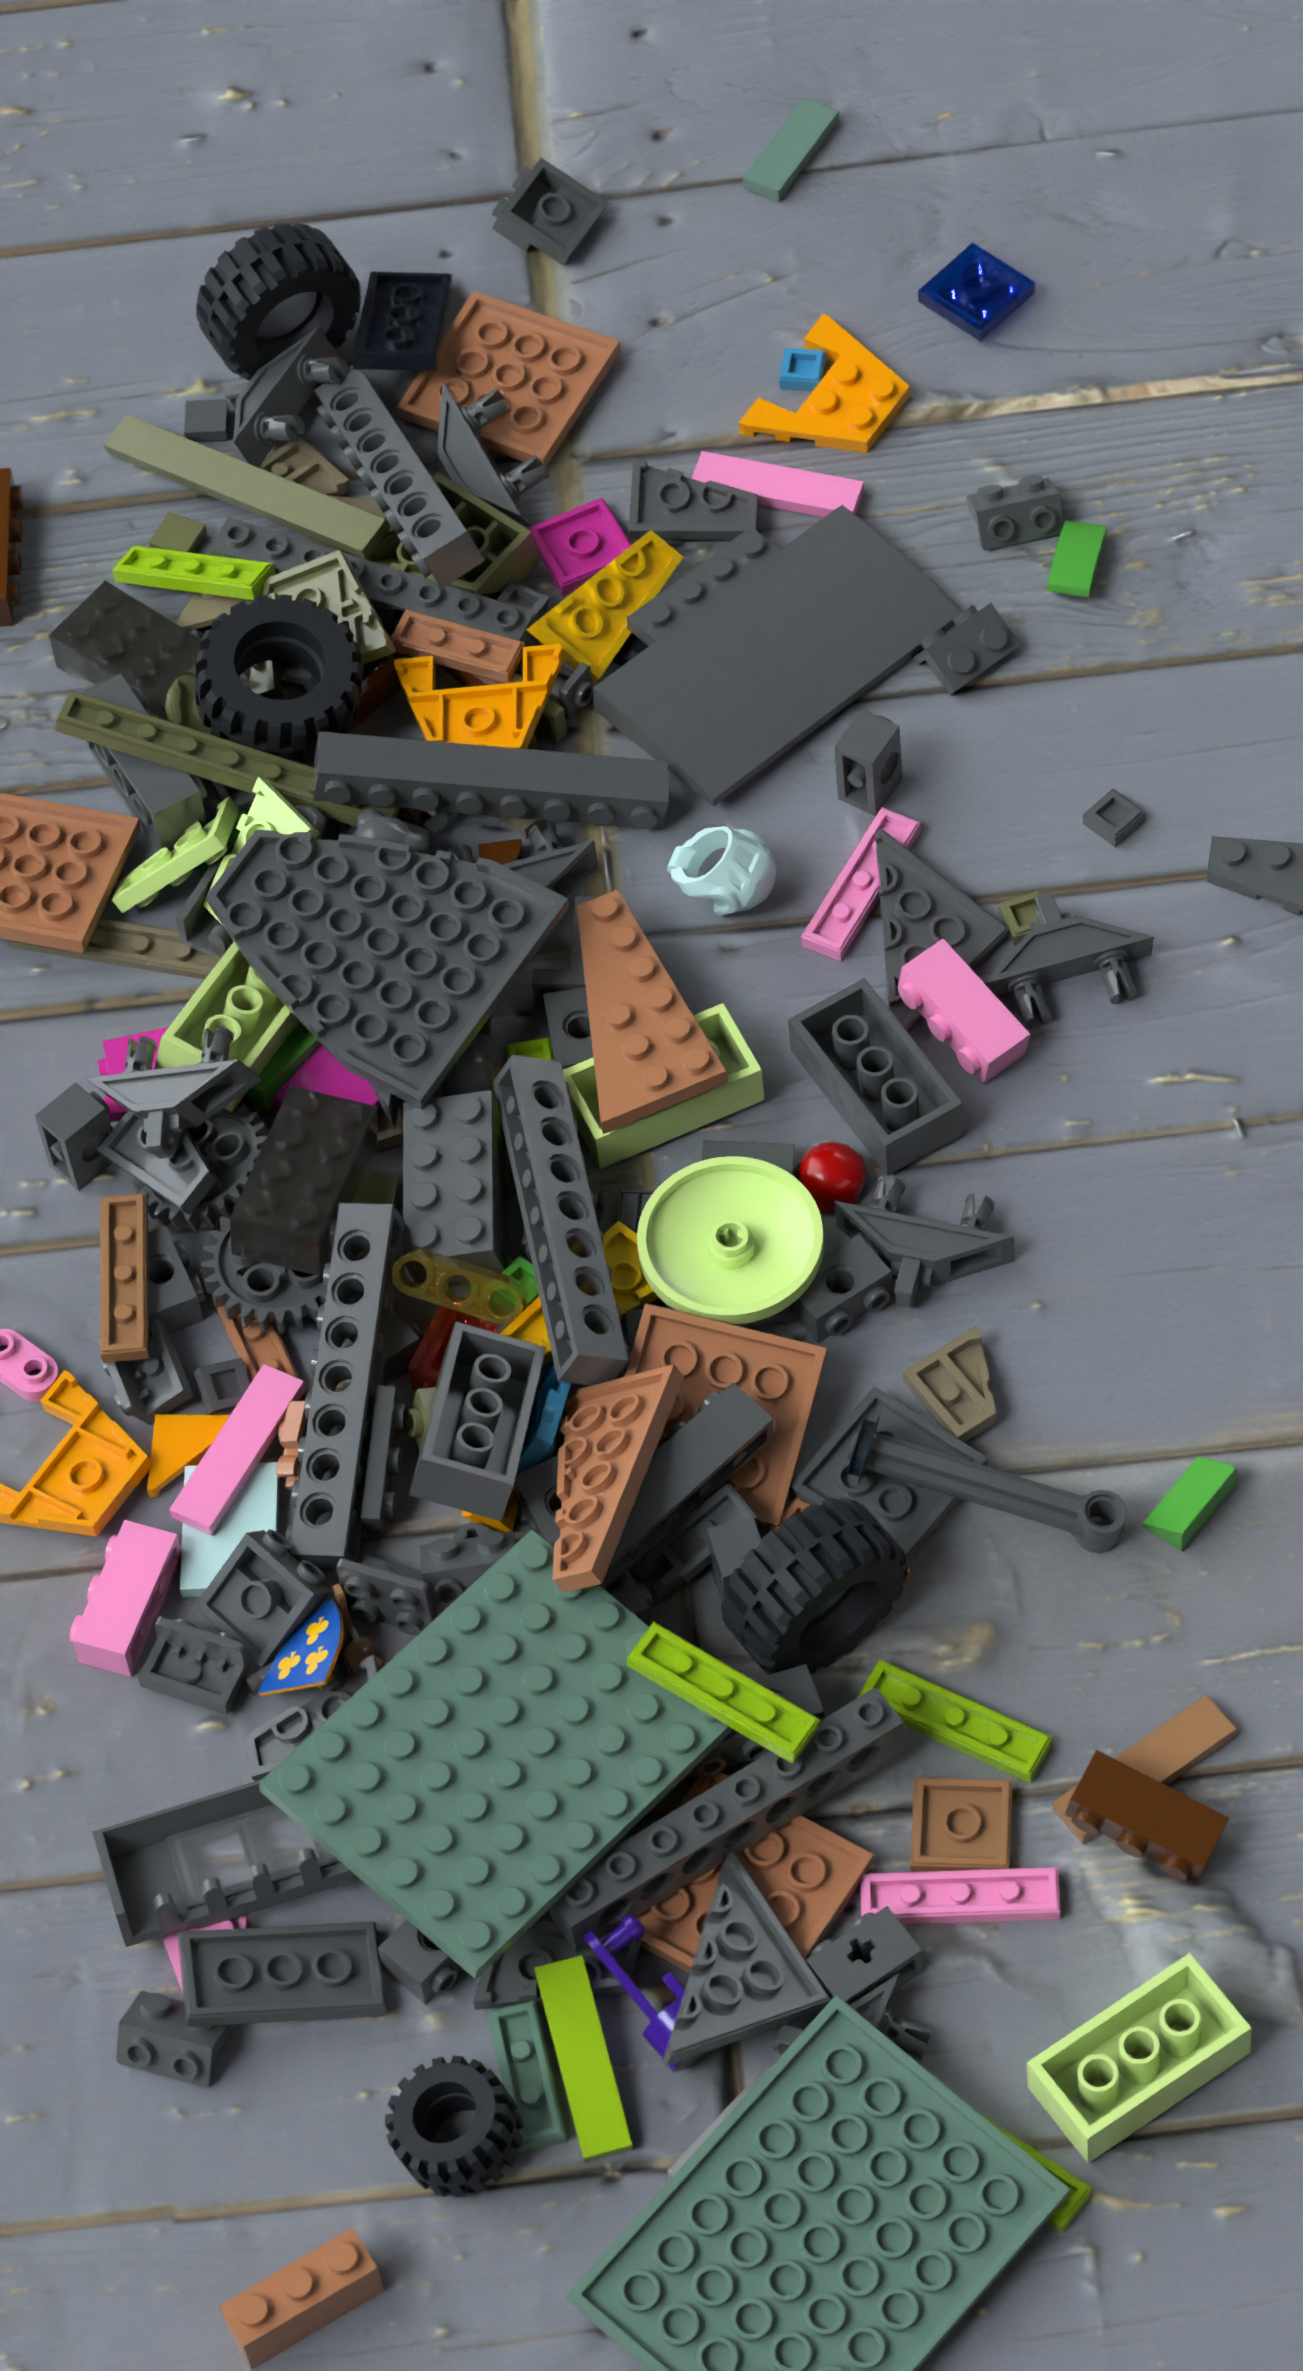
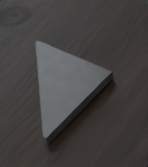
[875,828,1010,1034]
[663,1851,831,2066]

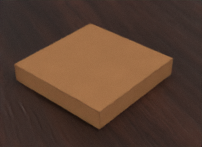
[910,1777,1013,1872]

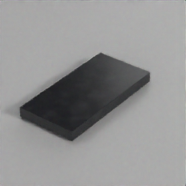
[352,272,452,371]

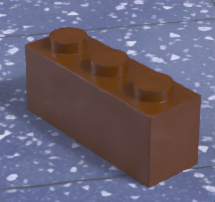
[1065,1750,1229,1883]

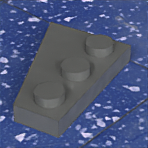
[629,457,758,540]
[97,1111,218,1215]

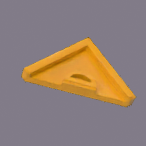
[147,1414,230,1498]

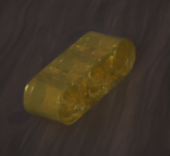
[392,1248,528,1324]

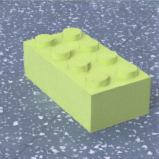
[154,942,299,1112]
[563,1003,765,1169]
[1027,1953,1252,2163]

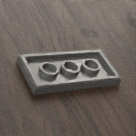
[178,1922,386,2027]

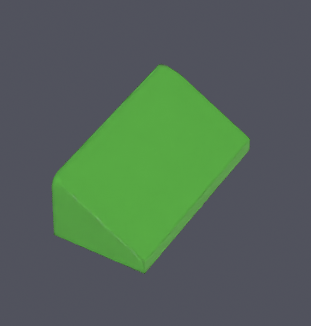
[245,1025,322,1110]
[1143,1456,1237,1551]

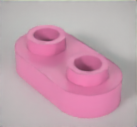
[0,1329,60,1402]

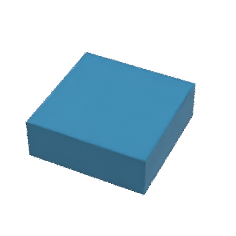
[779,348,827,392]

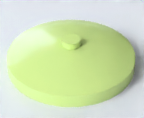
[637,1156,824,1325]

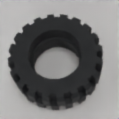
[196,223,361,381]
[195,594,363,763]
[721,1498,908,1675]

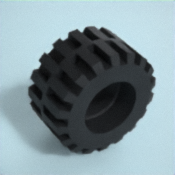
[385,2056,523,2198]

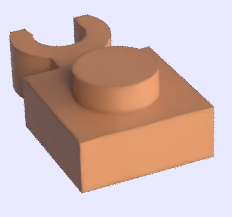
[276,1401,308,1490]

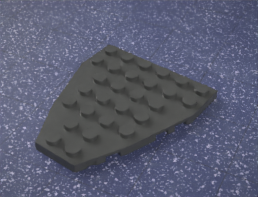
[207,830,569,1109]

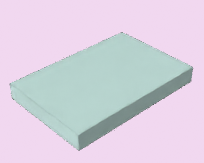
[180,1462,280,1597]

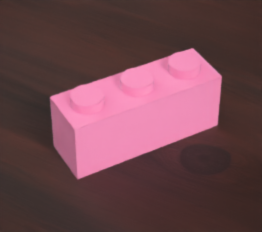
[897,939,1030,1084]
[70,1520,181,1677]

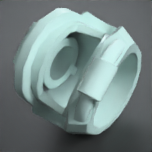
[667,826,777,916]

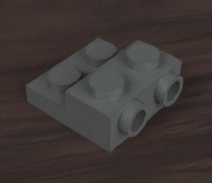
[492,158,608,266]
[195,1530,331,1667]

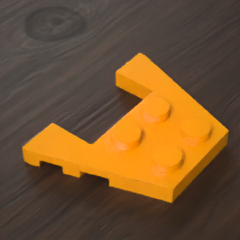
[739,314,910,453]
[394,643,564,749]
[0,1370,152,1537]

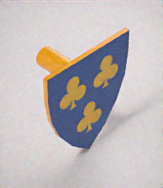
[258,1598,344,1696]

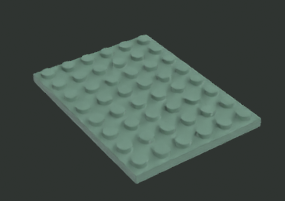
[259,1529,734,1979]
[566,1995,1070,2371]

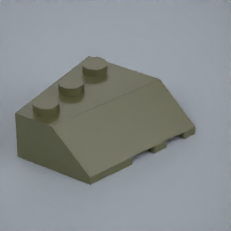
[357,472,541,595]

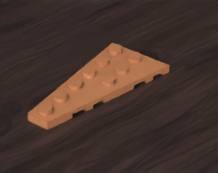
[577,889,728,1134]
[553,1364,684,1593]

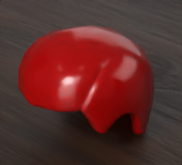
[797,1141,868,1214]

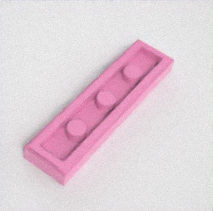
[691,451,864,517]
[801,807,921,962]
[169,1364,306,1536]
[860,1867,1060,1925]

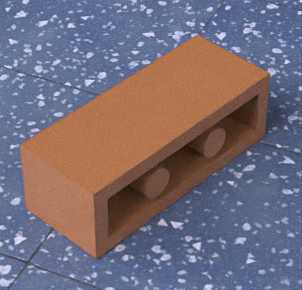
[219,2227,384,2370]

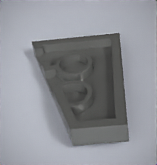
[1207,836,1303,916]
[244,1654,380,1781]
[473,1920,643,2010]

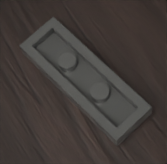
[361,1385,407,1535]

